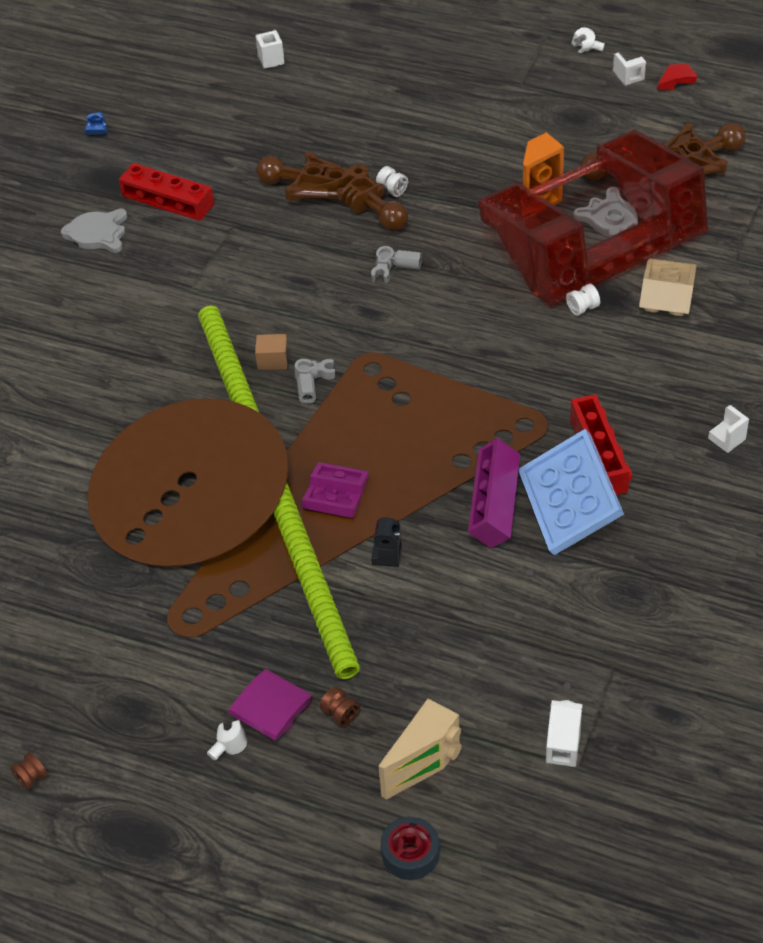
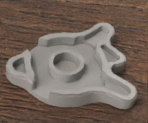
[573,187,640,237]
[61,209,127,253]

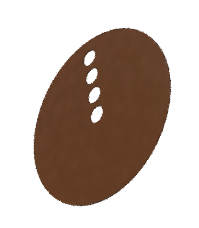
[88,398,288,567]

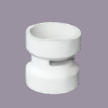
[376,166,408,197]
[566,284,600,316]

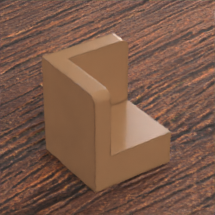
[255,334,288,370]

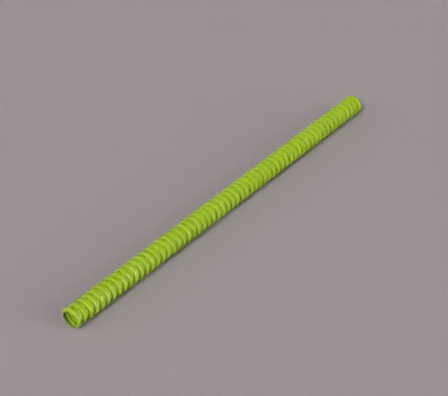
[198,306,360,679]

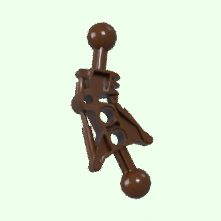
[580,122,746,192]
[256,151,408,231]

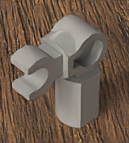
[371,246,422,283]
[295,359,335,404]

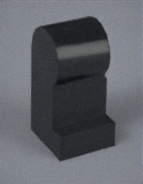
[371,517,402,567]

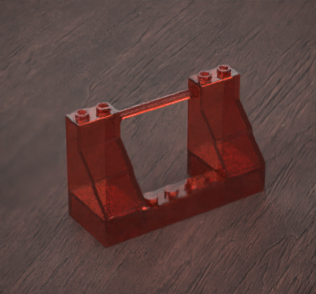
[478,129,708,306]

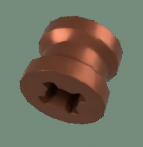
[10,752,47,790]

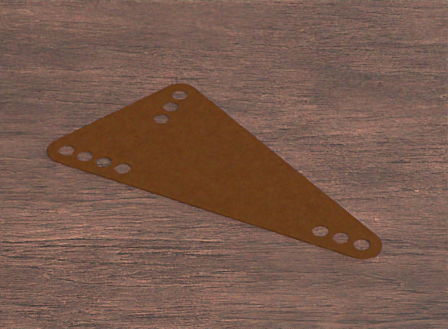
[167,353,548,638]

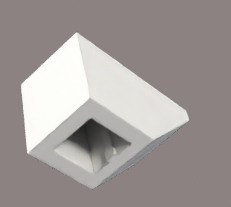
[546,700,582,767]

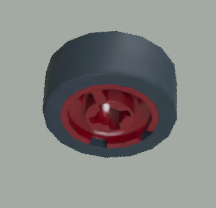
[380,816,440,880]

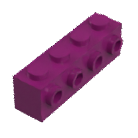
[468,438,520,548]

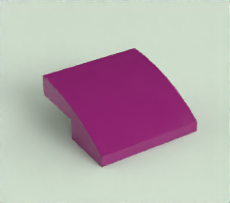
[302,462,369,518]
[228,669,312,741]

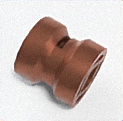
[319,686,360,727]

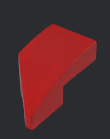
[657,64,698,90]

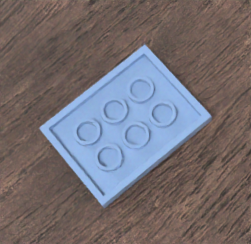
[519,429,624,555]

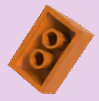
[522,132,564,220]

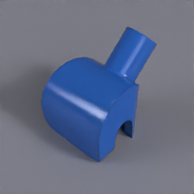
[85,112,108,135]

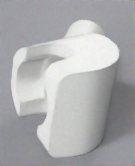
[571,27,605,53]
[207,720,247,761]

